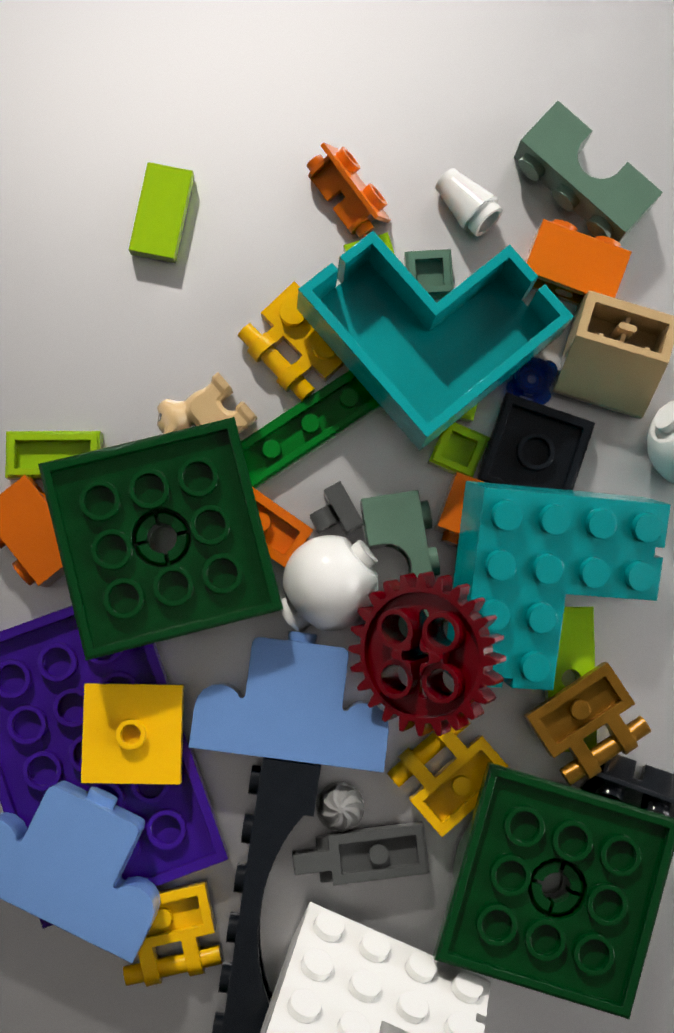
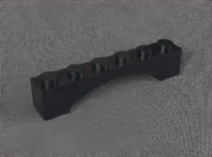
[212,757,321,1033]

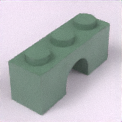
[514,101,663,242]
[360,490,448,637]

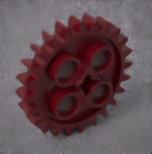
[348,571,506,737]

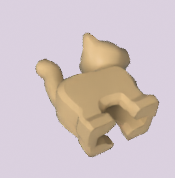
[157,372,257,434]

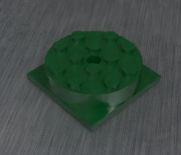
[38,417,283,660]
[433,762,674,1019]

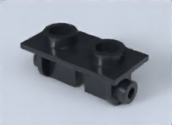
[580,754,674,818]

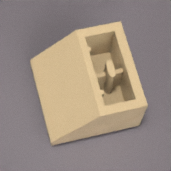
[552,290,674,419]

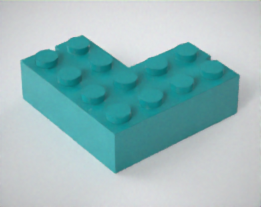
[297,231,574,451]
[444,481,671,690]

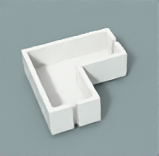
[260,902,491,1033]

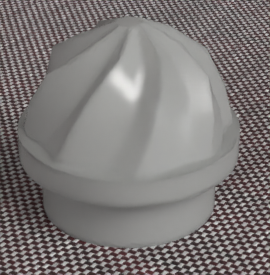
[316,782,364,832]

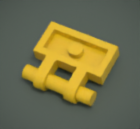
[238,281,344,401]
[387,721,510,837]
[123,880,223,987]

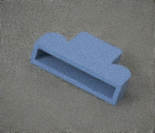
[188,631,389,773]
[0,780,161,963]

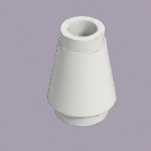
[435,168,503,237]

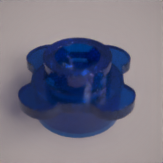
[506,358,558,405]

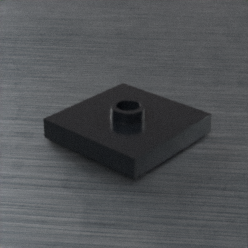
[476,392,595,490]

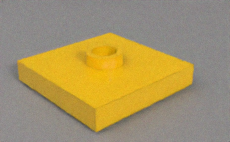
[81,683,184,785]

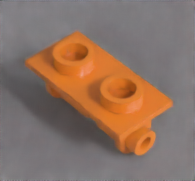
[307,142,391,239]

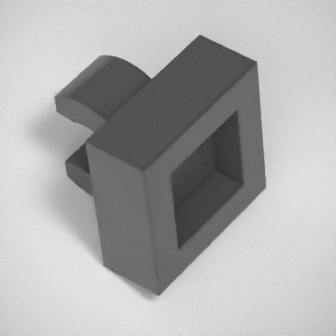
[310,481,364,536]

